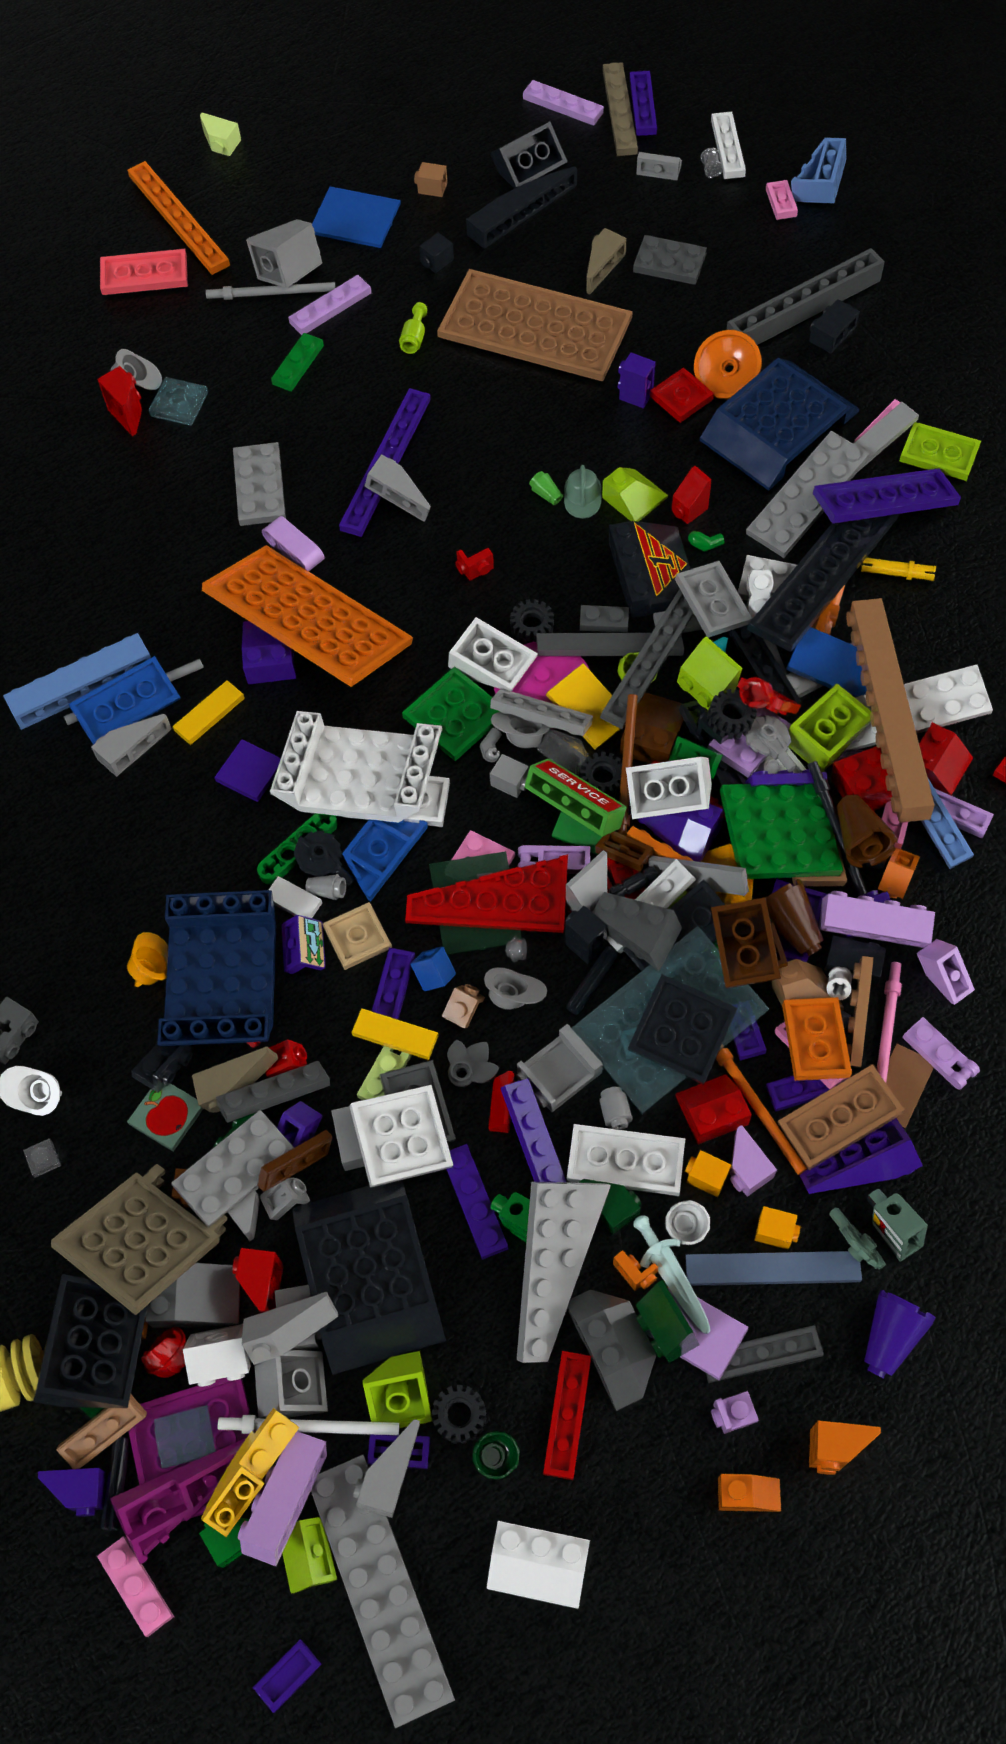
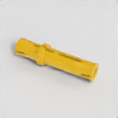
[861,558,936,581]

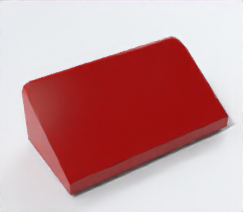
[489,1071,515,1133]

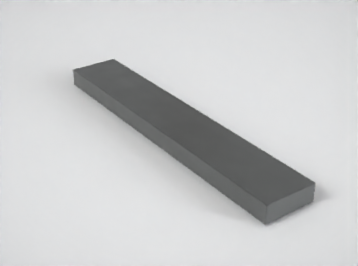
[536,633,684,656]

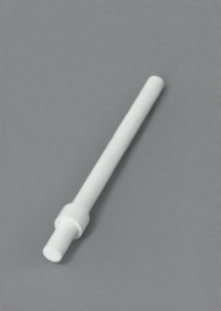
[218,1415,399,1435]

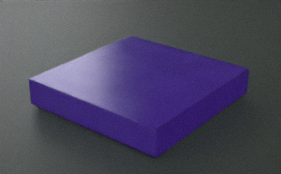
[215,739,281,802]

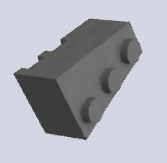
[592,892,682,972]

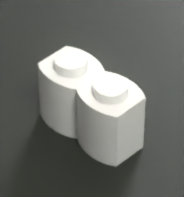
[746,570,773,618]

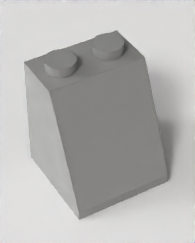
[246,219,322,288]

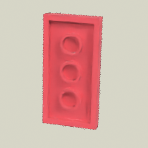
[100,249,188,295]

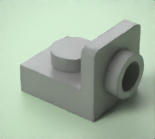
[259,1177,310,1220]

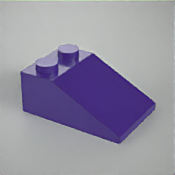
[242,621,296,684]

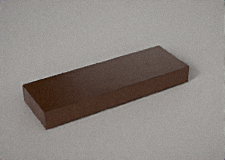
[257,1130,332,1192]

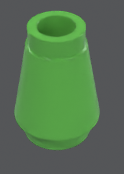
[529,471,563,505]

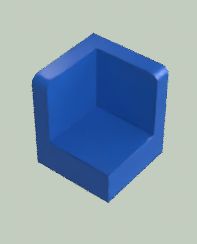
[410,946,456,991]

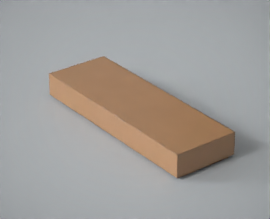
[56,1395,147,1469]

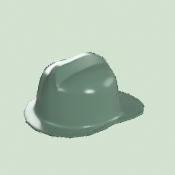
[564,465,601,519]

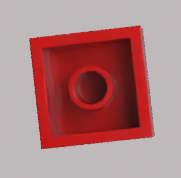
[831,746,893,811]

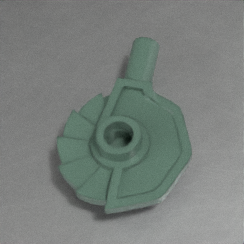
[829,1208,886,1269]

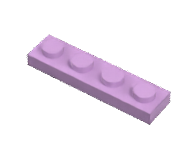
[523,80,604,126]
[289,275,371,335]

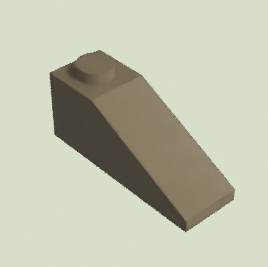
[587,228,626,294]
[192,1047,278,1112]

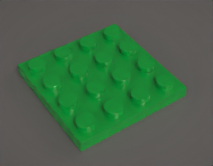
[719,784,843,879]

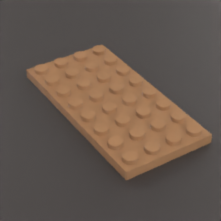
[437,269,633,381]

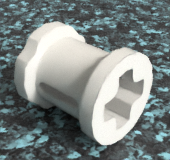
[827,967,852,1000]

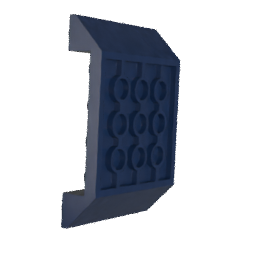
[700,358,859,491]
[157,890,276,1046]

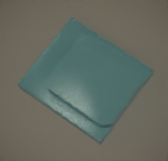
[154,1405,216,1469]

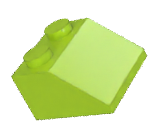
[677,636,743,710]

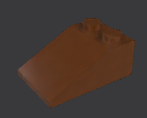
[620,692,685,764]
[711,897,781,989]

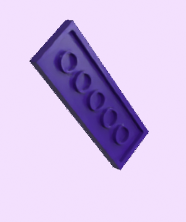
[813,468,961,523]

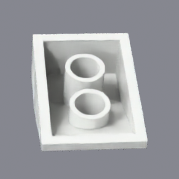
[448,617,538,691]

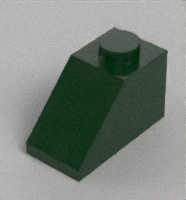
[579,1179,641,1235]

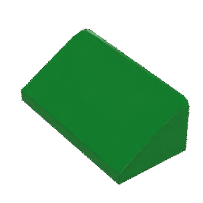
[552,811,602,856]

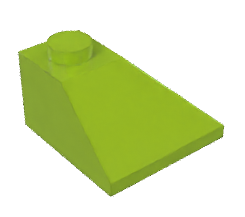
[602,467,668,522]
[363,1351,432,1428]

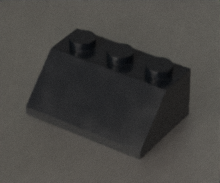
[490,122,567,188]

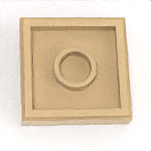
[322,902,392,970]

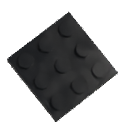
[627,974,738,1085]

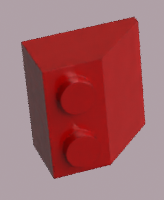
[97,366,142,436]
[919,722,973,796]
[675,1074,752,1144]
[233,1248,284,1313]

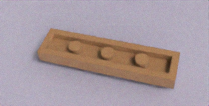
[847,956,874,1069]

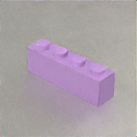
[819,891,935,948]
[238,1431,327,1566]

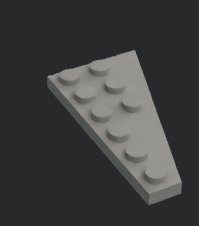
[517,1182,611,1363]

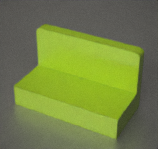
[282,1517,337,1593]

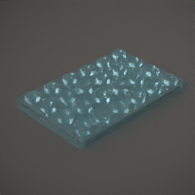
[572,926,769,1114]

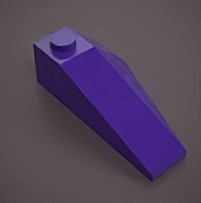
[628,799,723,862]
[800,1118,923,1194]

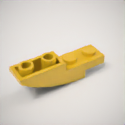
[201,1408,299,1537]

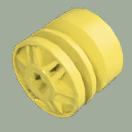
[0,1334,44,1412]

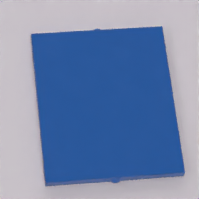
[312,187,401,248]

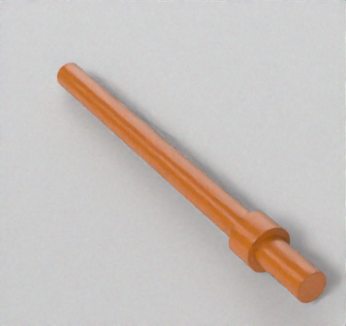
[715,1045,807,1175]

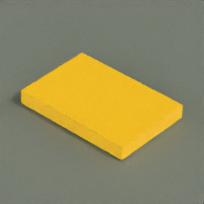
[546,663,620,750]

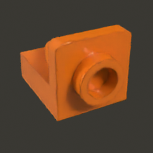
[613,1250,658,1291]

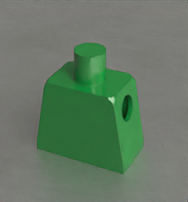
[491,1192,530,1242]

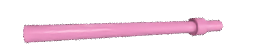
[877,962,902,1083]

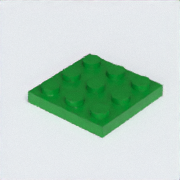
[402,667,500,761]

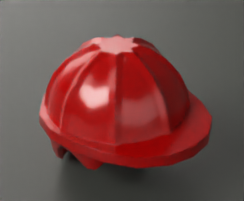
[141,1326,186,1378]

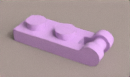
[518,845,590,874]
[902,1017,980,1090]

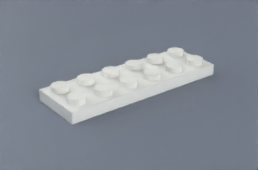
[844,664,993,753]

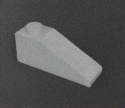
[364,454,431,522]
[91,714,172,777]
[242,1292,338,1365]
[353,1419,420,1518]

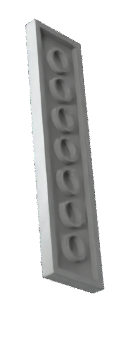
[311,1455,455,1728]

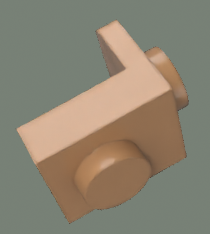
[442,984,485,1029]

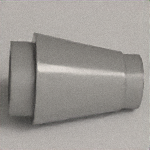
[306,874,346,900]

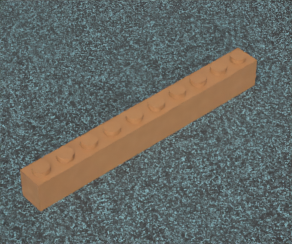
[847,598,935,823]

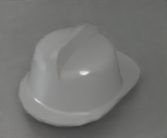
[111,349,162,390]
[491,712,550,748]
[484,968,547,1009]

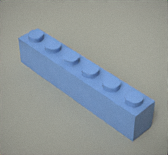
[3,633,151,730]

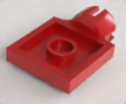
[737,677,801,715]

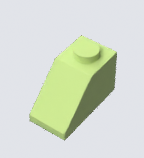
[200,113,241,156]

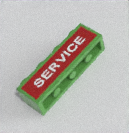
[524,758,627,837]

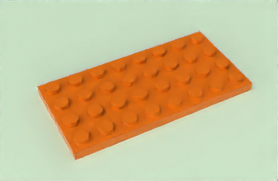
[202,545,413,687]

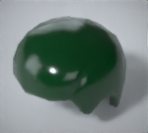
[472,1431,520,1479]

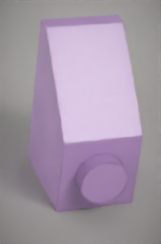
[917,939,975,1005]
[730,1125,777,1197]

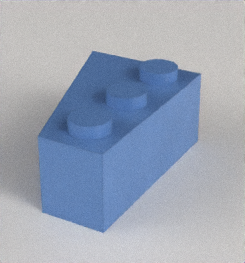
[791,138,846,203]

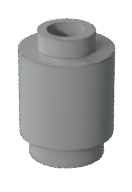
[599,1087,633,1130]

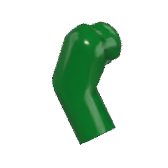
[688,531,724,551]

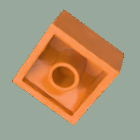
[809,1421,881,1475]

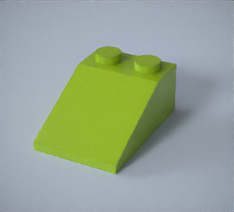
[789,684,872,772]

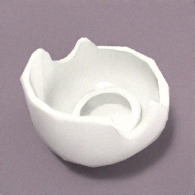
[666,1200,710,1245]

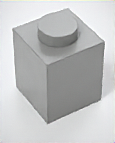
[490,754,529,798]

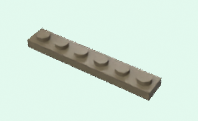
[603,62,638,156]

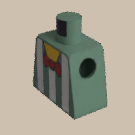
[867,1189,928,1262]

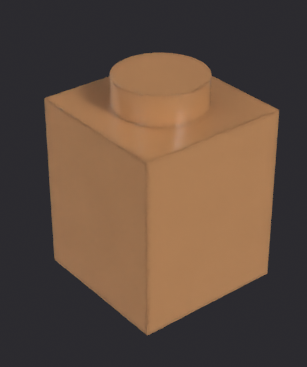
[414,162,447,197]

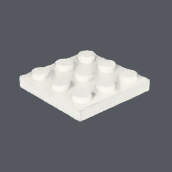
[350,1085,453,1188]

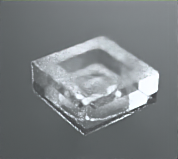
[23,1139,61,1177]

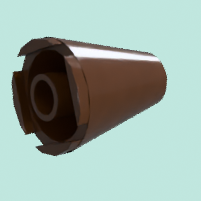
[837,795,898,868]
[766,879,824,956]

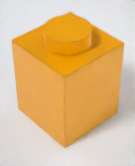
[685,1150,731,1197]
[754,1206,801,1250]

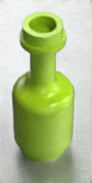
[399,302,427,354]

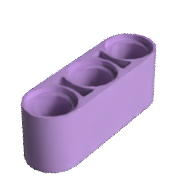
[262,516,324,572]

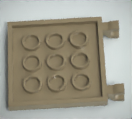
[51,1164,227,1315]

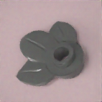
[447,1040,499,1087]

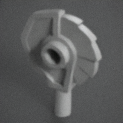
[745,715,797,772]

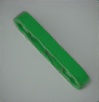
[257,813,338,885]

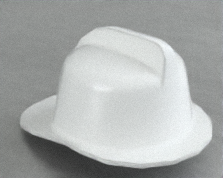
[0,1066,62,1116]

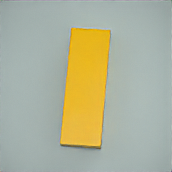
[173,680,245,745]
[352,1008,438,1060]

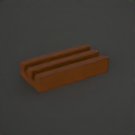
[595,831,654,872]

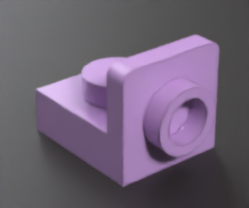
[711,1391,759,1434]

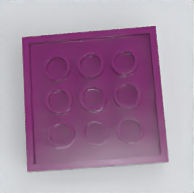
[128,1377,266,1522]

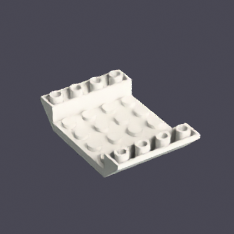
[270,711,442,823]

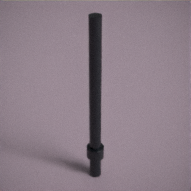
[808,761,868,896]

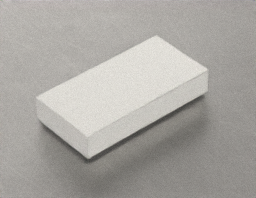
[269,876,322,918]

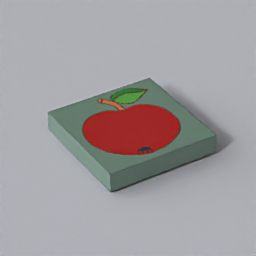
[127,1084,204,1152]

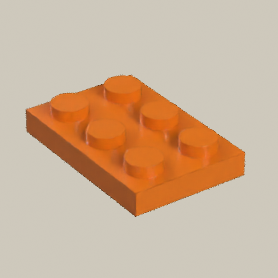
[782,997,852,1081]

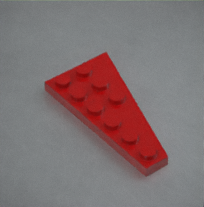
[405,854,568,933]

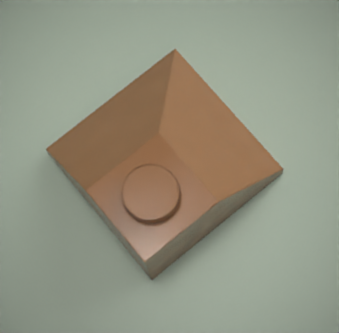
[772,959,844,1011]

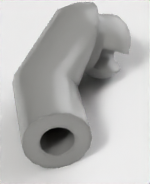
[480,728,502,762]

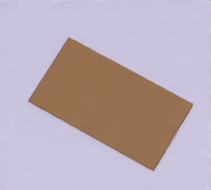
[886,1044,934,1128]

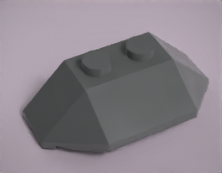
[567,1290,656,1411]

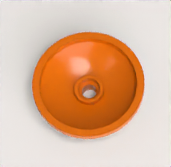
[694,330,762,399]

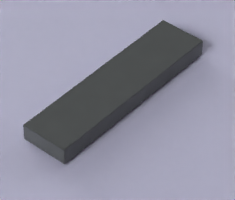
[706,1325,824,1383]

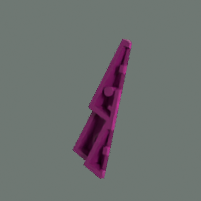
[110,1438,246,1564]

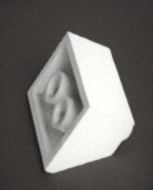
[626,757,712,819]
[487,1521,590,1609]

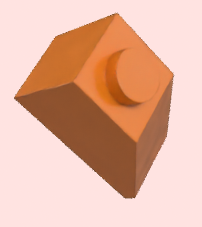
[878,848,920,899]
[718,1474,781,1512]

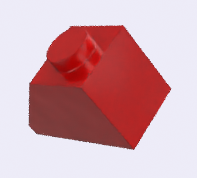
[672,466,711,524]

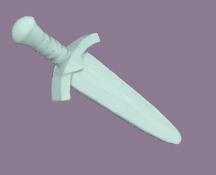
[633,1215,710,1334]

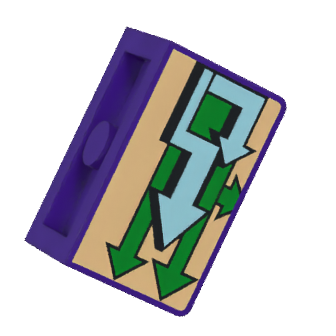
[282,915,325,974]

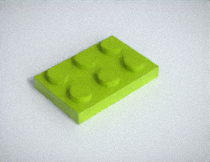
[899,422,981,481]

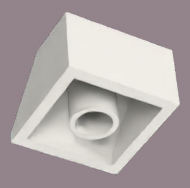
[183,1324,251,1387]

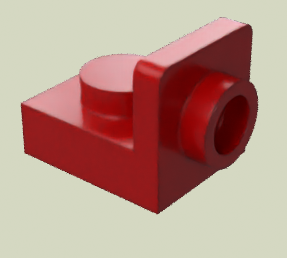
[266,1040,307,1078]

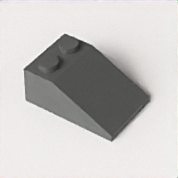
[146,1263,241,1329]

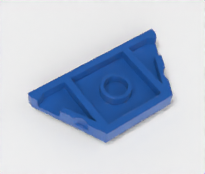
[342,819,428,901]

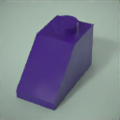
[277,1101,323,1148]
[38,1468,106,1516]

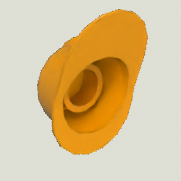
[127,932,168,987]

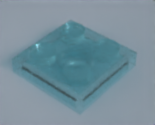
[149,377,208,426]

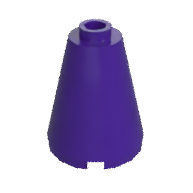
[864,1290,936,1379]

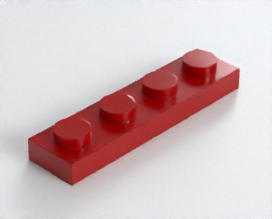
[543,1351,591,1480]

